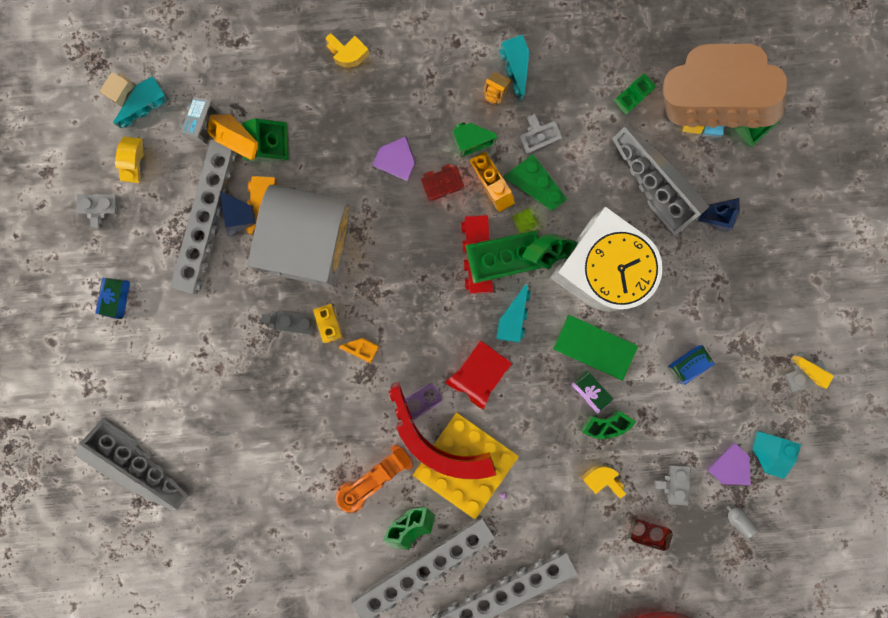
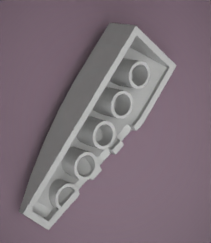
[612,126,710,236]
[75,418,188,511]

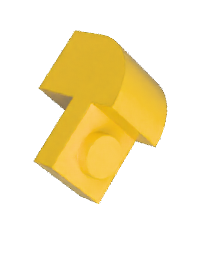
[325,33,370,68]
[115,136,144,183]
[581,465,626,499]

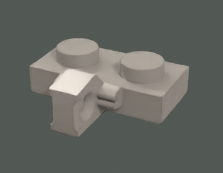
[519,114,562,154]
[77,194,117,228]
[785,352,827,392]
[654,465,690,506]

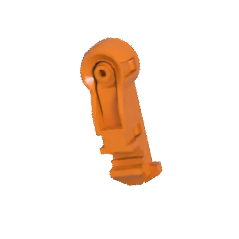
[335,444,413,513]

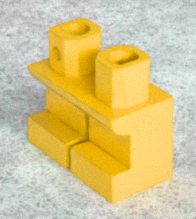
[313,303,344,343]

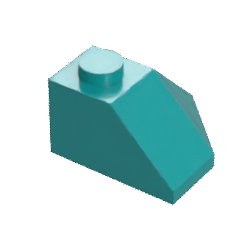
[752,431,801,479]

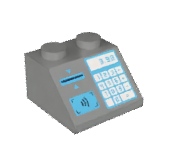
[180,97,219,144]

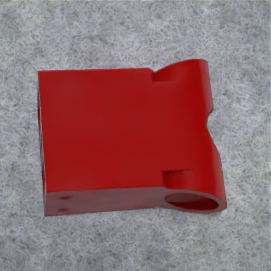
[444,340,512,410]

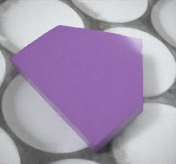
[373,136,416,181]
[708,443,751,486]

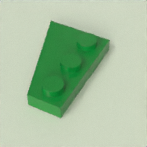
[503,154,567,212]

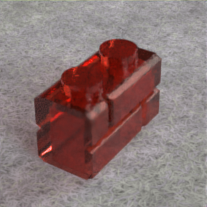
[421,164,465,202]

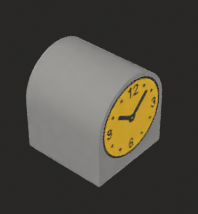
[247,184,350,288]

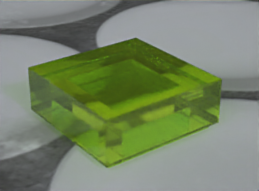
[511,208,538,234]

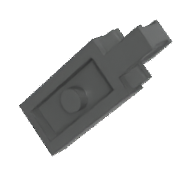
[261,311,316,335]

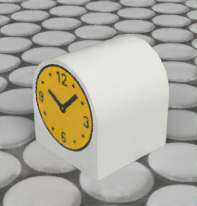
[550,207,662,311]

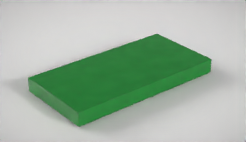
[465,230,543,283]
[553,315,638,381]

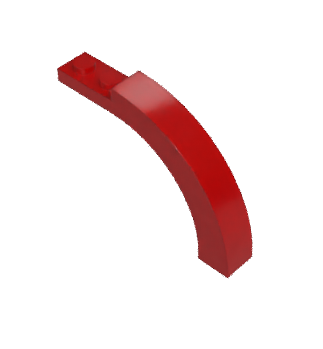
[389,382,496,479]

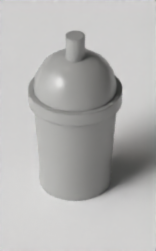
[726,506,758,539]

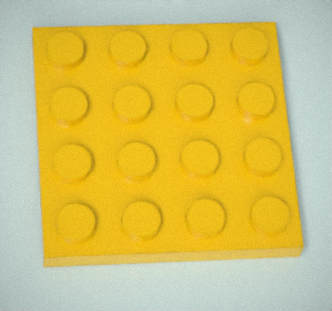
[412,412,519,519]

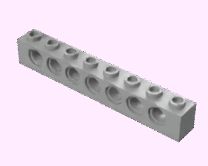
[170,139,238,294]
[351,516,495,618]
[430,549,577,618]

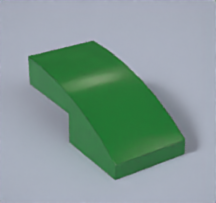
[614,73,657,115]

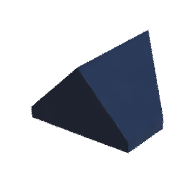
[220,191,256,236]
[699,198,740,232]

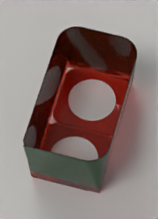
[628,517,673,551]

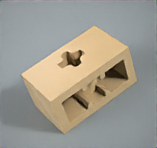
[99,72,135,107]

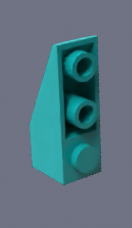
[498,34,529,100]
[113,76,169,128]
[496,285,531,342]

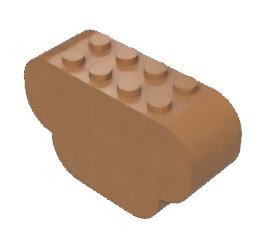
[663,44,787,128]

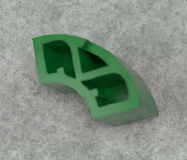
[522,234,578,270]
[579,409,636,439]
[383,507,435,550]

